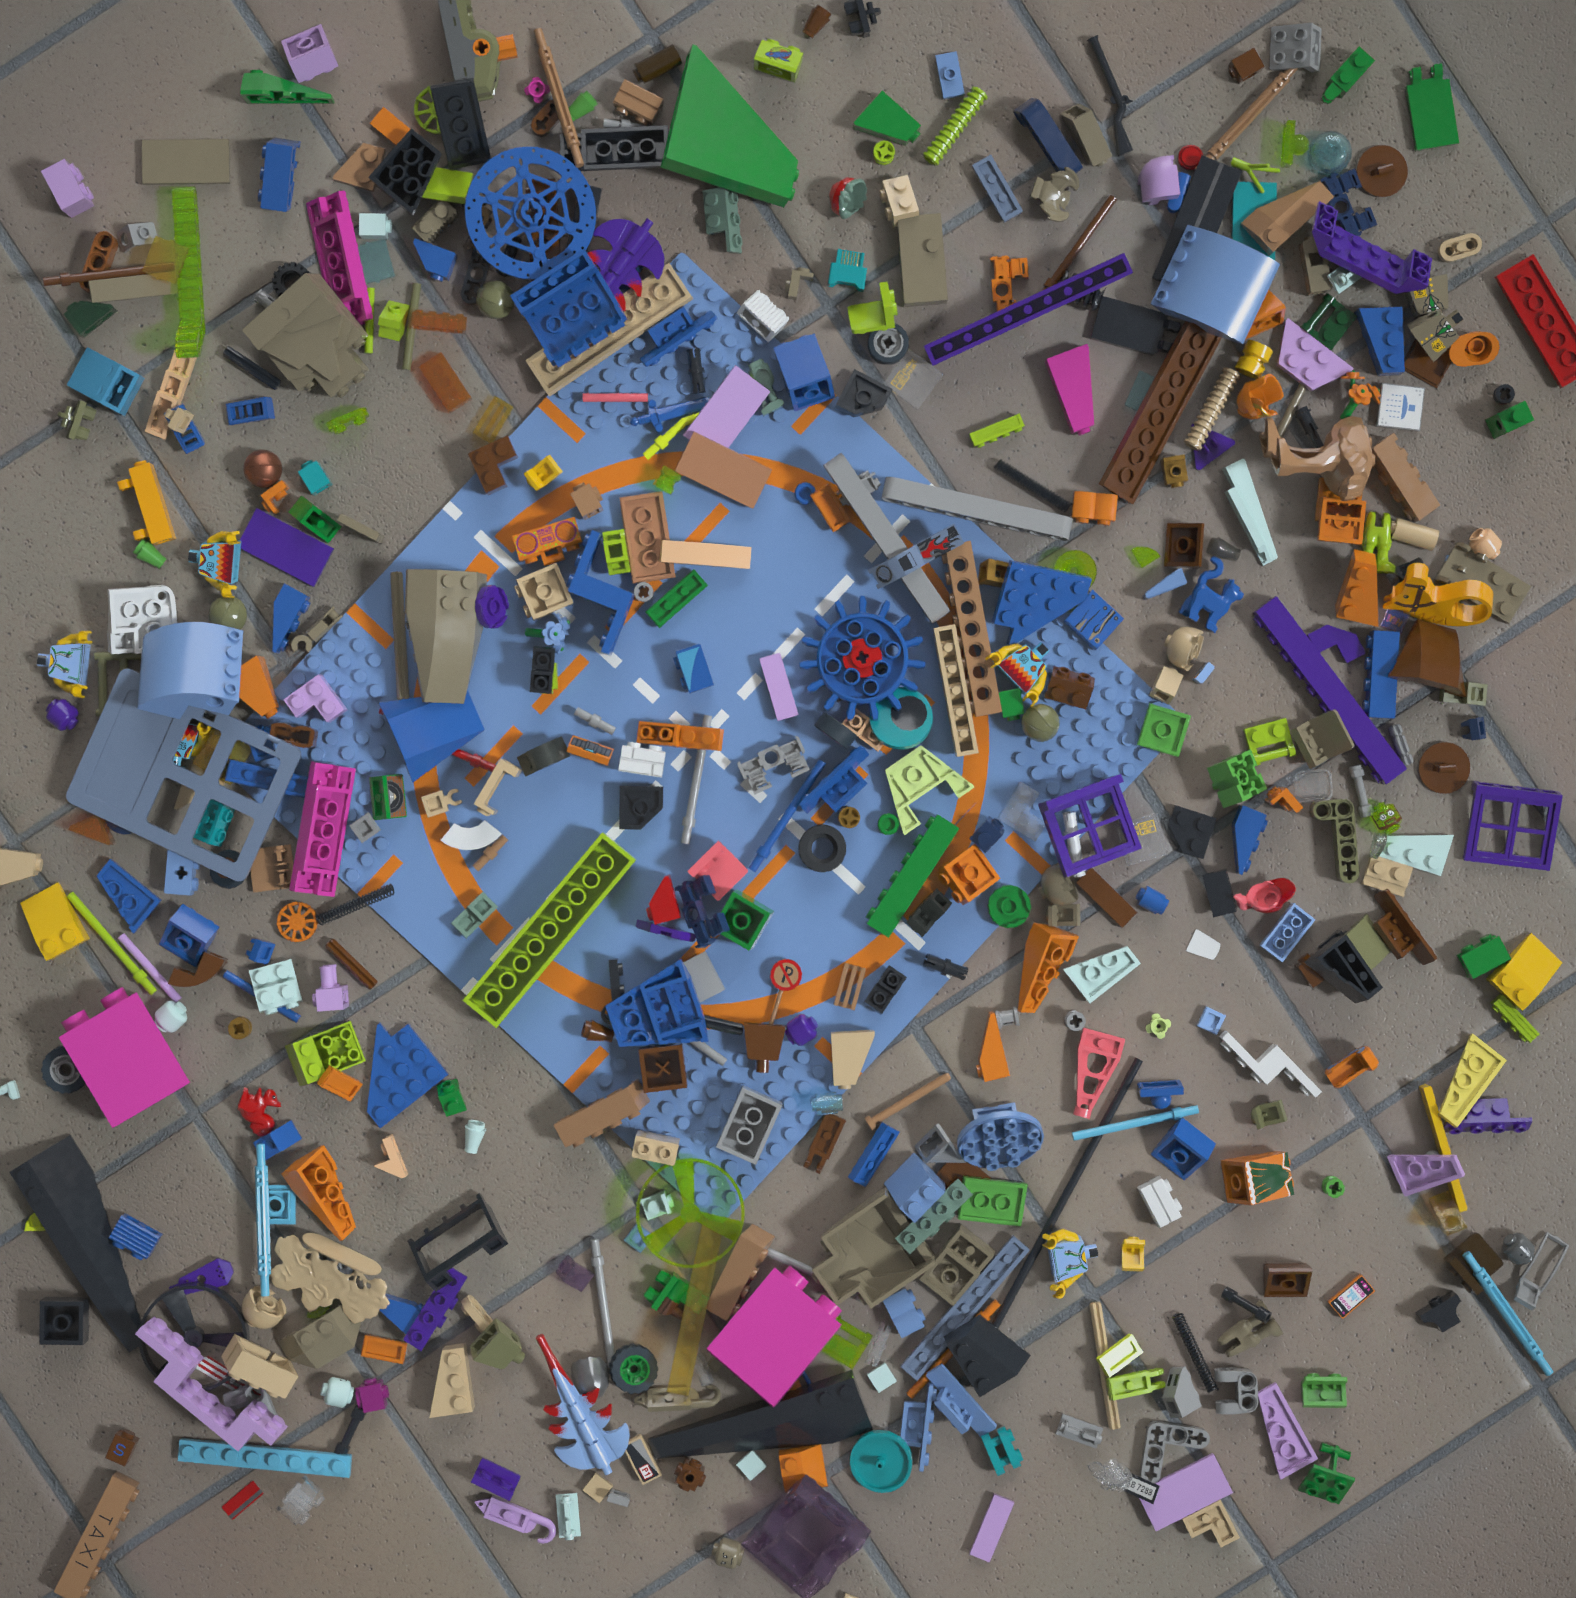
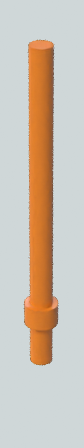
[906,1299,1001,1399]

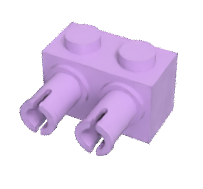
[312,964,349,1012]

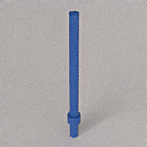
[748,759,826,873]

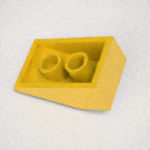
[20,882,90,961]
[1486,933,1562,1011]

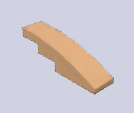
[145,347,198,439]
[660,540,751,569]

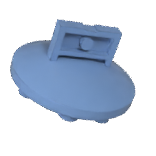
[957,1102,1044,1171]

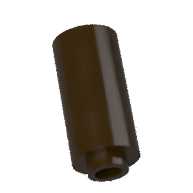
[632,44,683,84]

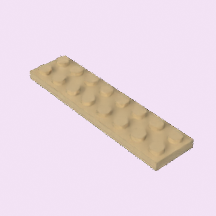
[526,263,693,397]

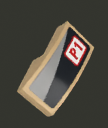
[625,1434,662,1485]

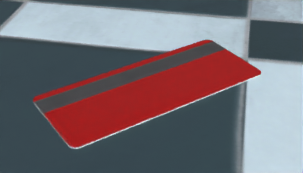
[222,1481,263,1520]

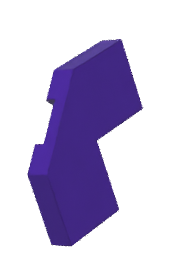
[1307,625,1365,663]
[635,919,696,942]

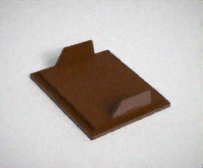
[1404,338,1452,389]

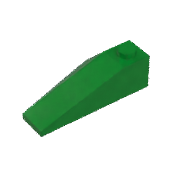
[240,70,334,104]

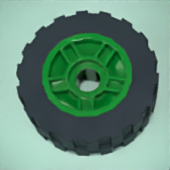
[609,1343,658,1394]

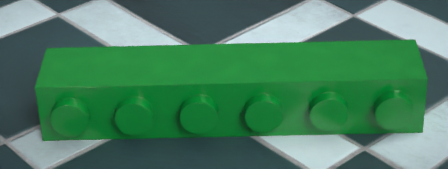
[865,814,960,938]

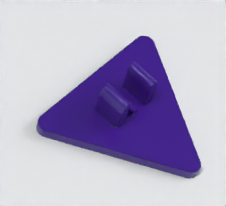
[1191,424,1235,470]

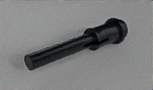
[1295,406,1324,448]

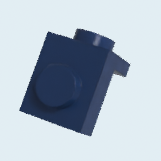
[969,816,1005,853]

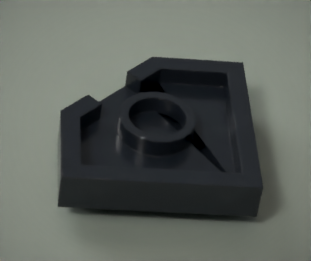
[834,369,893,418]
[619,786,664,830]
[1168,805,1217,859]

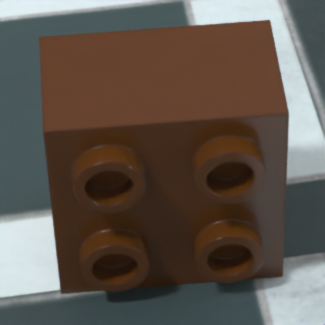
[639,1043,688,1093]

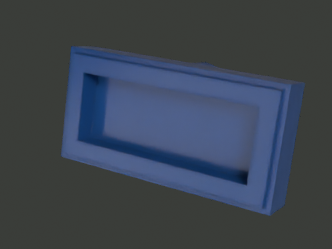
[1137,1080,1184,1109]

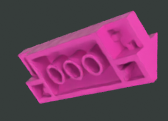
[306,191,373,325]
[289,762,356,897]

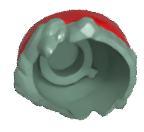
[829,177,867,219]

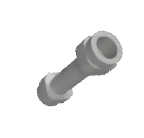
[1349,764,1373,818]

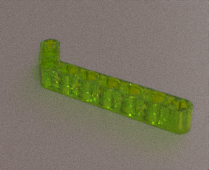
[172,186,205,359]

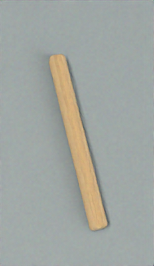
[1089,1302,1121,1430]

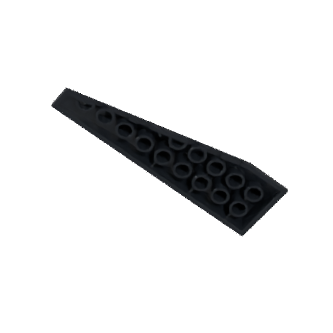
[9,1135,142,1352]
[648,1370,873,1459]

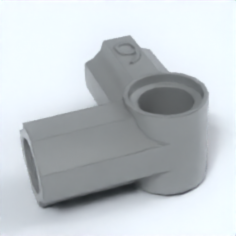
[223,1384,277,1415]

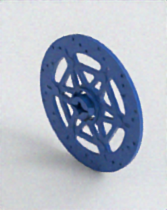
[465,147,596,280]

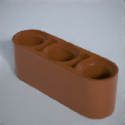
[79,231,118,294]

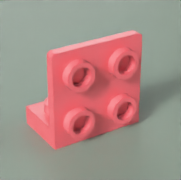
[687,840,748,901]

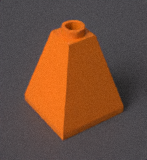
[1245,289,1286,340]
[239,656,279,719]

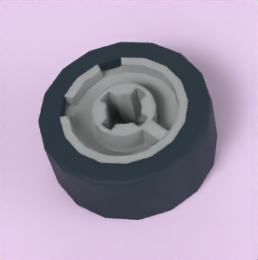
[868,323,909,365]

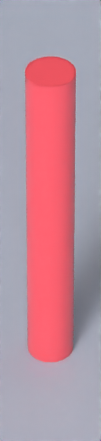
[583,393,648,402]

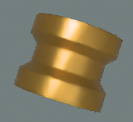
[838,807,860,828]
[228,1017,252,1040]

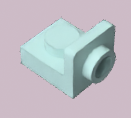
[640,1190,675,1220]

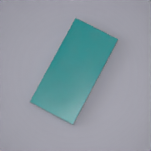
[1231,182,1277,260]

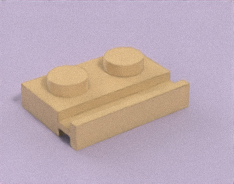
[1361,854,1413,897]

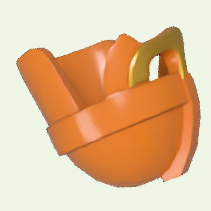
[1237,374,1284,420]

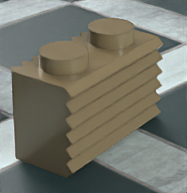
[411,200,458,243]

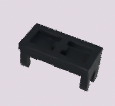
[1202,868,1237,918]

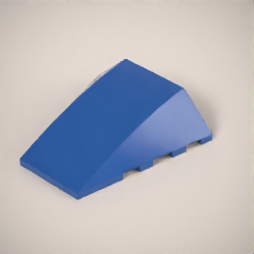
[378,690,485,783]
[605,959,709,1047]

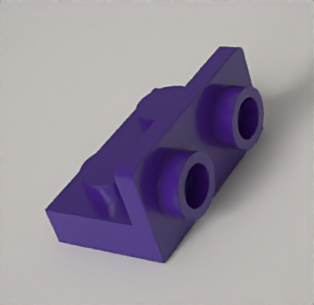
[471,1458,521,1501]

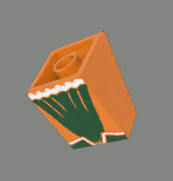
[1221,1151,1294,1205]

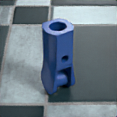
[1167,172,1191,213]

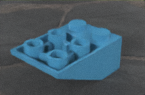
[67,347,145,416]

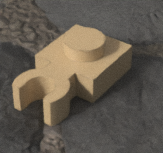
[421,789,462,818]

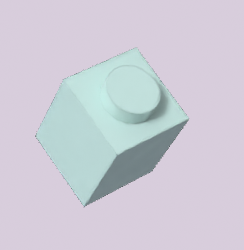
[359,213,392,239]

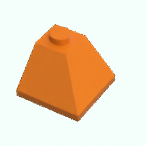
[779,1444,828,1493]

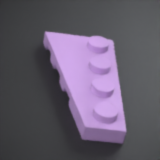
[1258,1382,1318,1480]

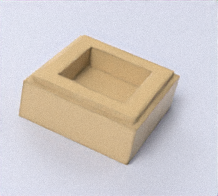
[583,1472,613,1503]

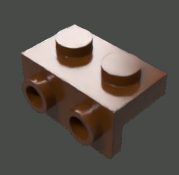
[1045,666,1095,710]

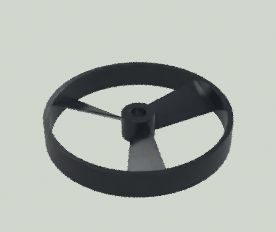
[138,1282,250,1391]

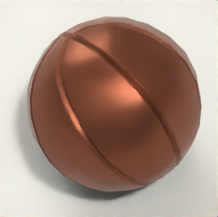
[243,449,282,488]

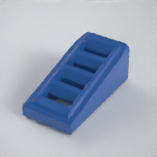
[226,397,275,425]
[164,403,205,454]

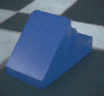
[253,1120,302,1160]

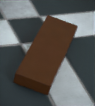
[1076,868,1138,928]

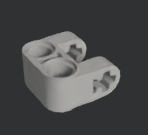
[1214,1367,1258,1414]

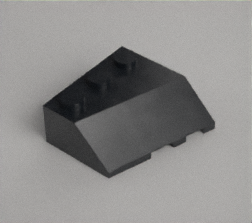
[368,128,442,215]

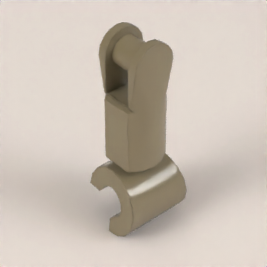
[291,606,343,653]

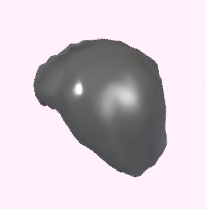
[571,1356,609,1398]

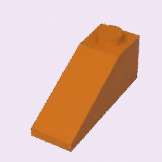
[976,1011,1010,1082]

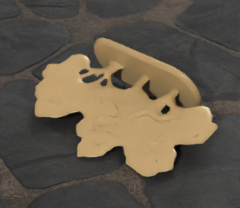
[270,1233,390,1324]

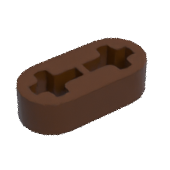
[531,99,560,137]

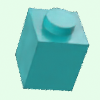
[298,460,333,496]

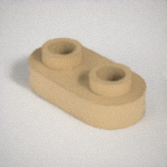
[1438,233,1482,263]
[461,1295,493,1333]

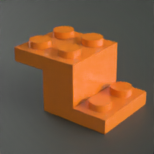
[1315,477,1366,545]

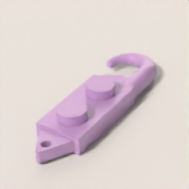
[475,1495,556,1544]

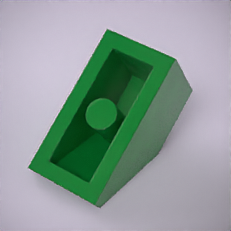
[288,495,342,543]

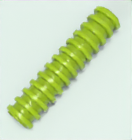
[923,86,988,166]

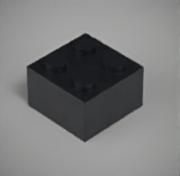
[39,1297,89,1345]

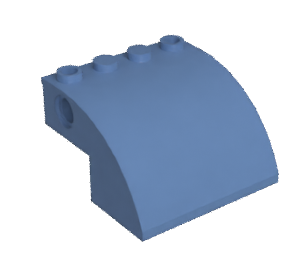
[1151,225,1280,344]
[137,622,243,719]

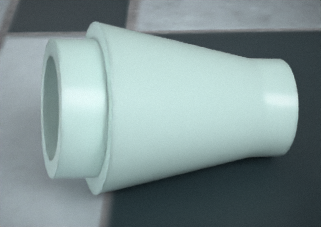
[464,1120,486,1154]

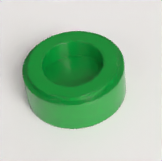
[877,813,899,835]

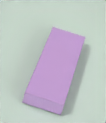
[759,653,798,721]
[969,1493,1014,1563]

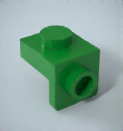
[437,1079,467,1117]

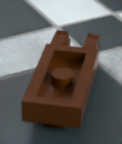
[803,1111,846,1174]

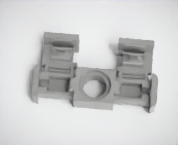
[738,736,810,795]

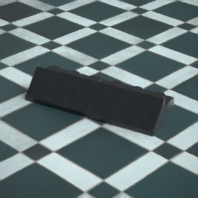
[560,125,669,172]

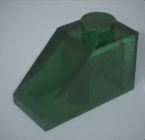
[63,301,118,338]

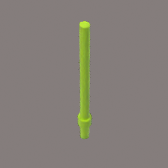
[67,892,157,996]

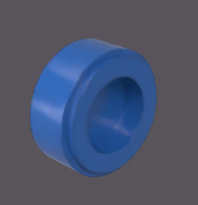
[794,482,816,505]

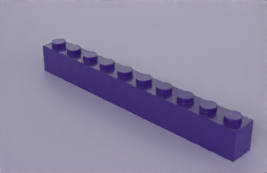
[924,253,1133,366]
[1253,596,1407,785]

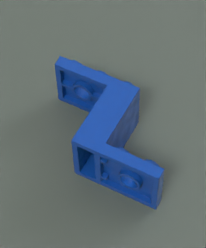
[566,530,635,656]

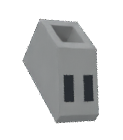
[1162,1366,1202,1418]

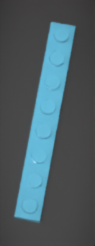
[178,1438,352,1478]

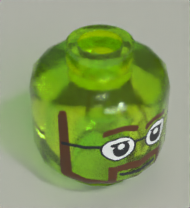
[1370,802,1403,835]

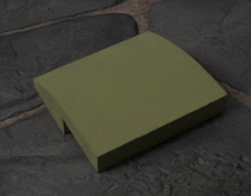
[1344,914,1391,970]

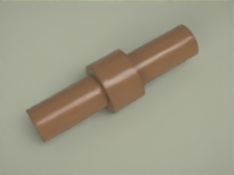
[473,834,508,872]

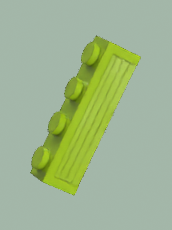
[969,413,1025,448]
[1491,994,1540,1043]

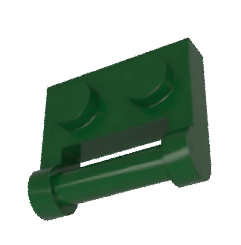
[1300,293,1357,351]

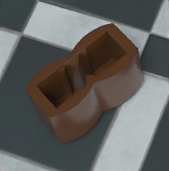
[270,723,318,748]

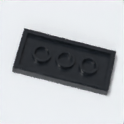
[430,78,492,170]

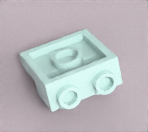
[249,959,303,1015]

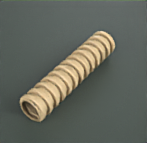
[1184,368,1240,451]

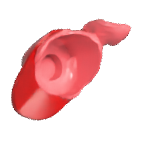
[1233,878,1296,913]

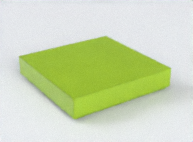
[422,167,473,204]

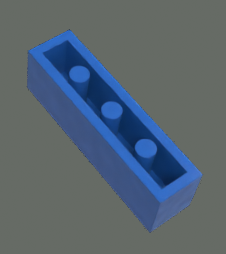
[1362,630,1400,719]

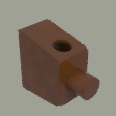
[744,1023,785,1073]

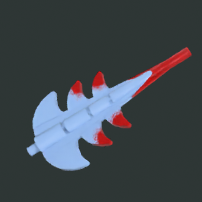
[536,1334,630,1475]

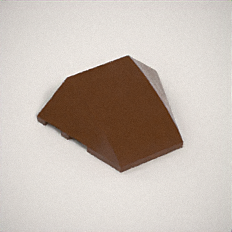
[1388,619,1466,697]

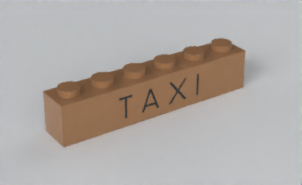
[54,1471,140,1598]

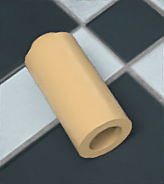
[1390,518,1439,551]

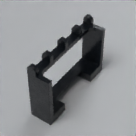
[407,1193,508,1292]

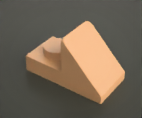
[374,1134,408,1178]

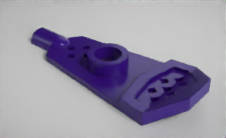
[169,1258,234,1295]

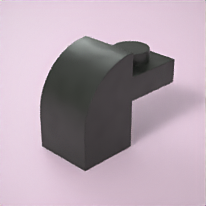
[517,736,571,777]
[906,888,952,937]

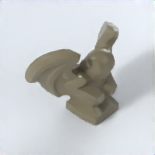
[1029,167,1079,222]

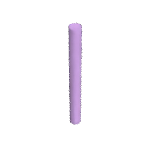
[118,933,182,1003]

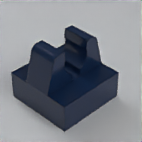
[1461,717,1486,741]

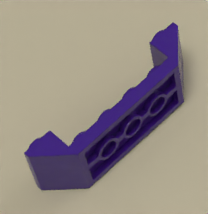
[1312,201,1432,294]

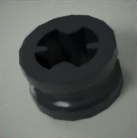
[1493,384,1515,405]

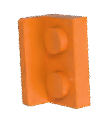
[1265,786,1303,813]

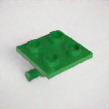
[1298,1442,1355,1504]

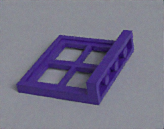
[1038,774,1142,878]
[1463,781,1563,871]

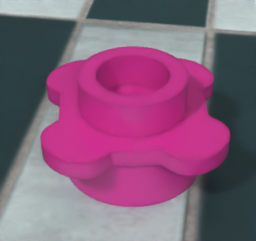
[524,77,550,103]

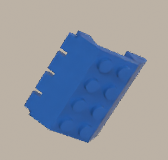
[510,249,627,368]

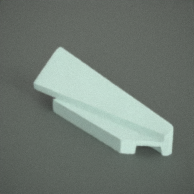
[1222,459,1278,566]

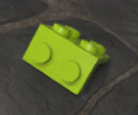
[847,281,898,334]

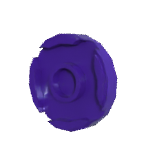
[475,585,509,629]

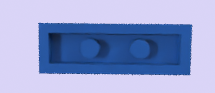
[848,1122,900,1187]

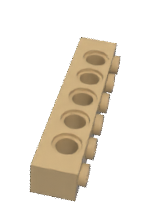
[932,624,979,757]

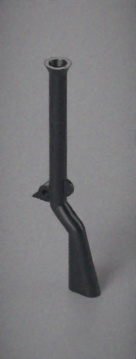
[1087,35,1133,157]

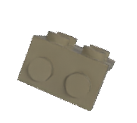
[1290,709,1354,769]

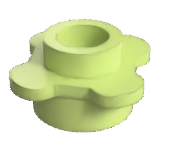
[1146,1013,1171,1039]

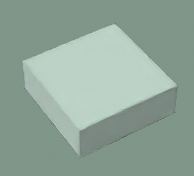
[867,1362,897,1393]
[736,1450,767,1481]

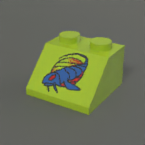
[754,39,803,83]

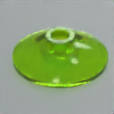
[1054,550,1097,587]

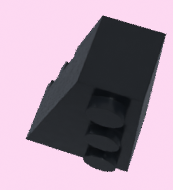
[1304,934,1383,1004]

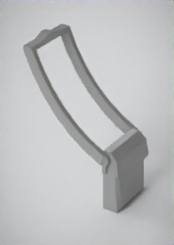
[1514,1232,1569,1310]

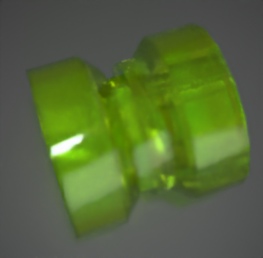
[653,465,682,495]

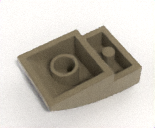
[919,1224,995,1306]

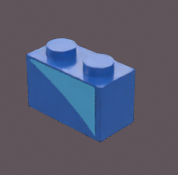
[673,644,714,694]

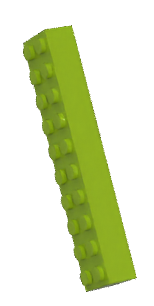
[463,832,637,1028]

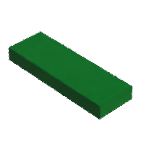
[645,569,708,629]

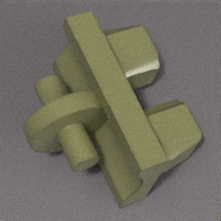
[57,400,97,440]

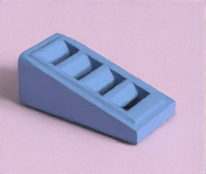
[1142,568,1187,600]

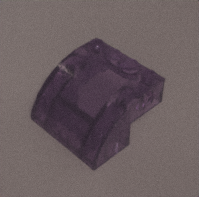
[741,1474,871,1598]

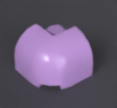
[1138,155,1180,205]

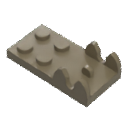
[1434,542,1531,624]

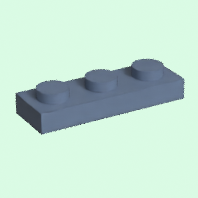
[972,155,1023,223]

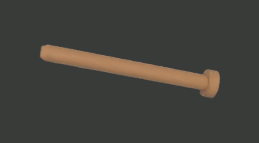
[865,1073,951,1131]

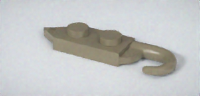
[634,1384,721,1412]

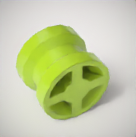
[873,140,895,166]

